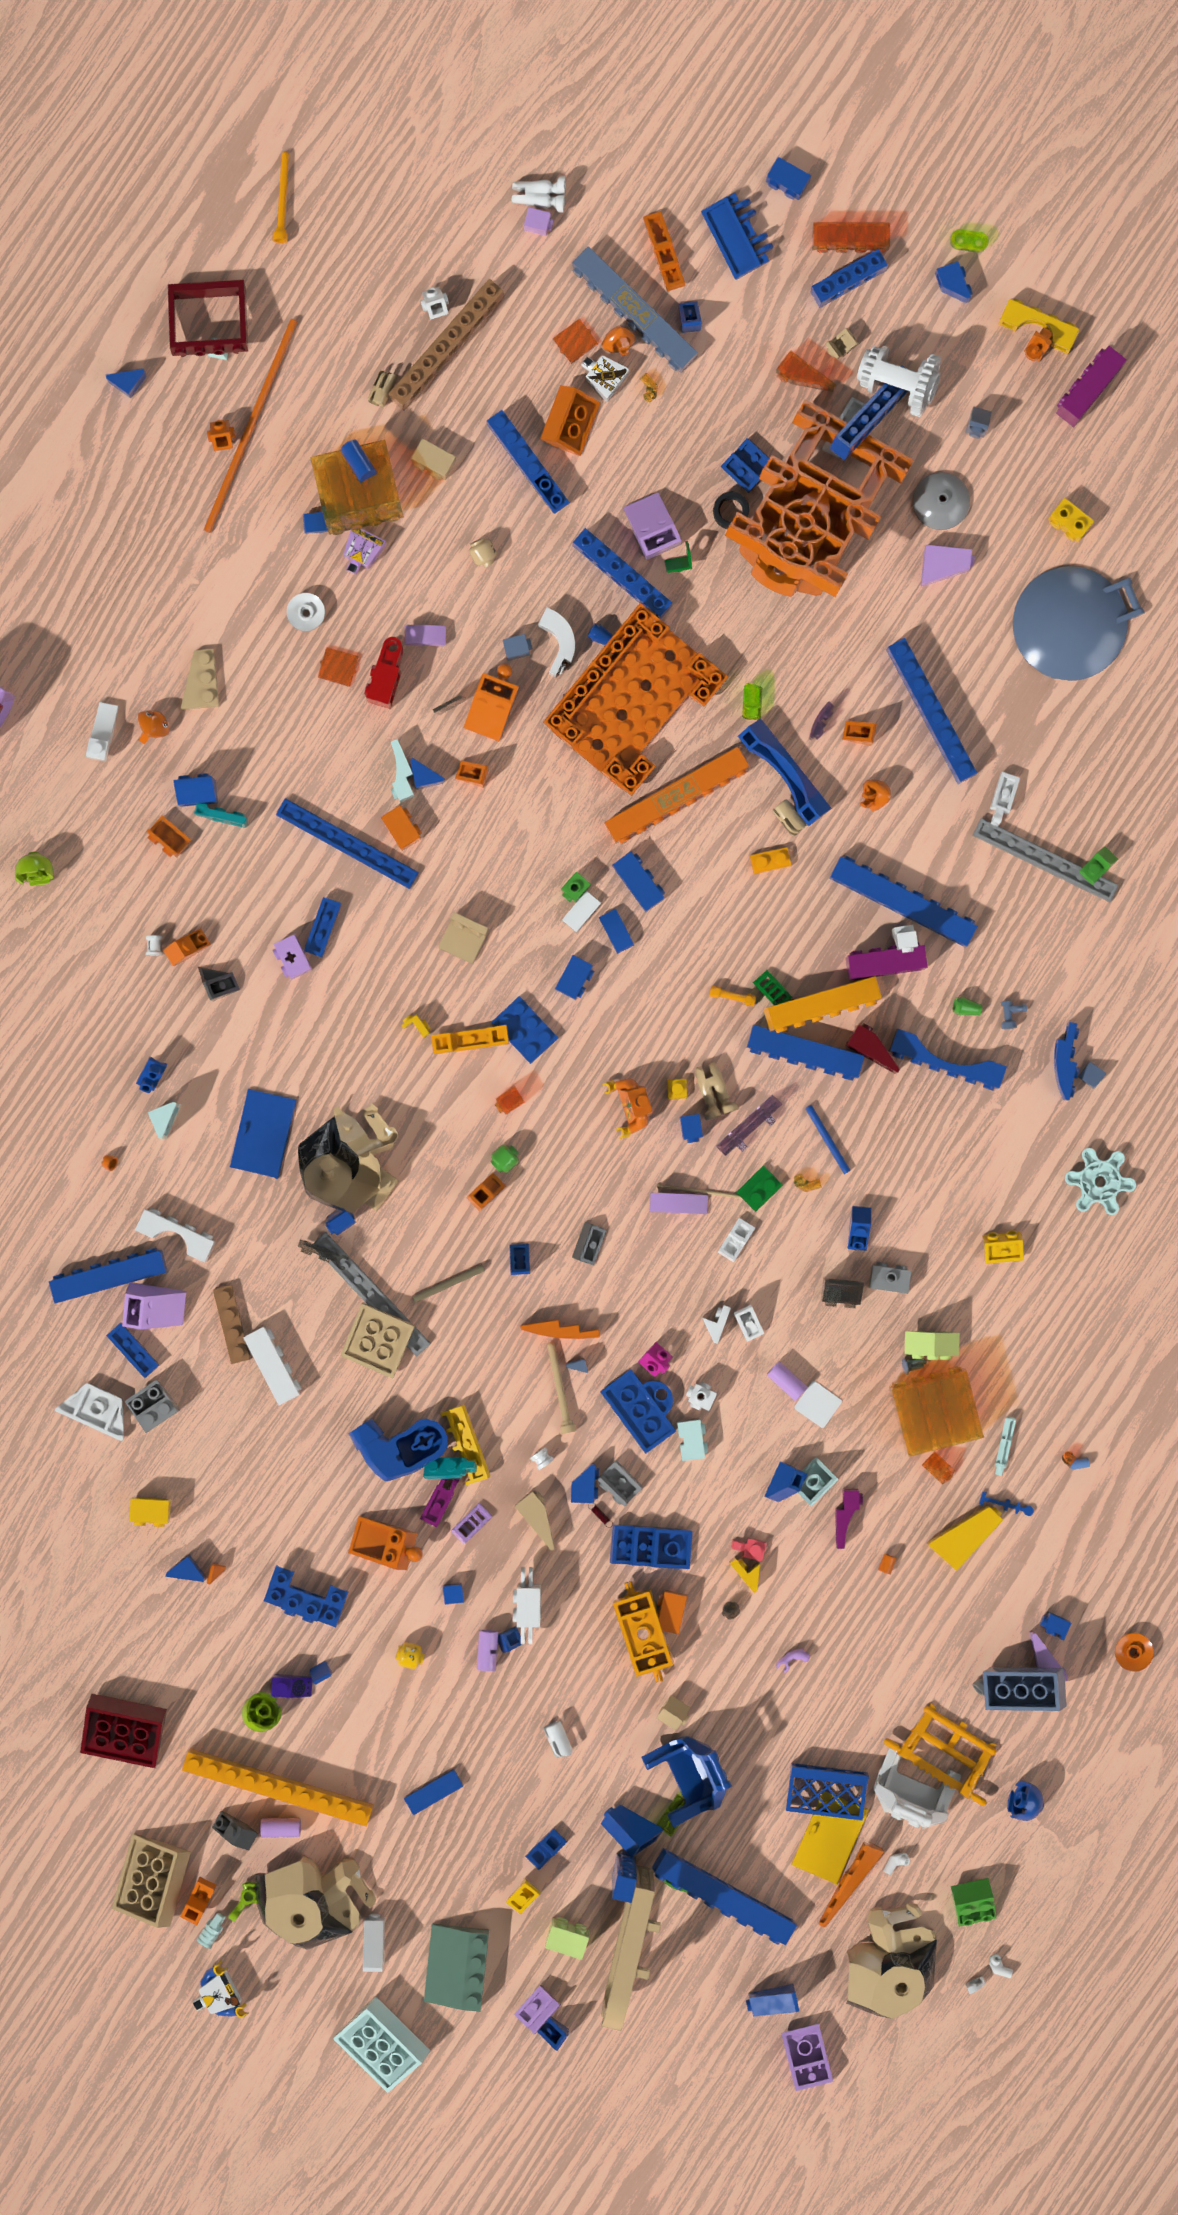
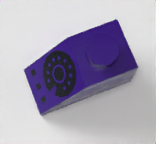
[271,1674,313,1698]

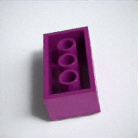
[1056,346,1127,427]
[845,942,928,981]

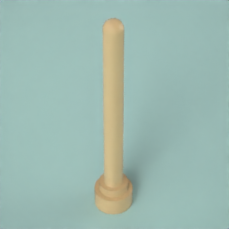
[547,1342,576,1434]

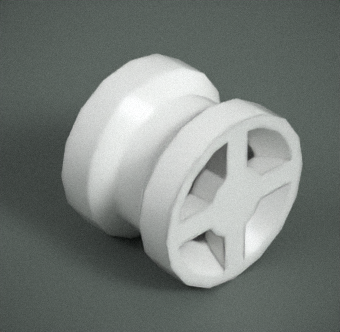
[530,1447,554,1470]

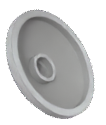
[913,472,970,530]

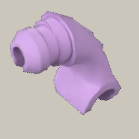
[776,1648,810,1673]

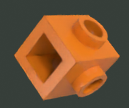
[207,420,236,451]

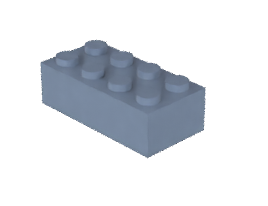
[983,1667,1067,1711]

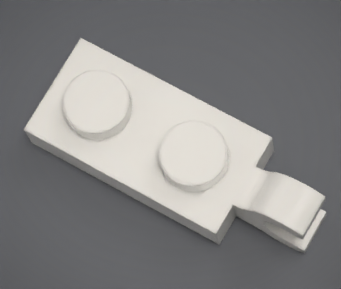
[990,772,1020,826]

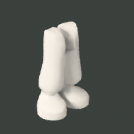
[511,176,566,213]

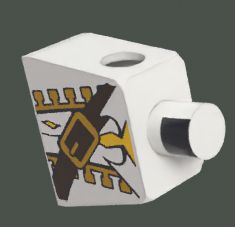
[581,356,629,402]

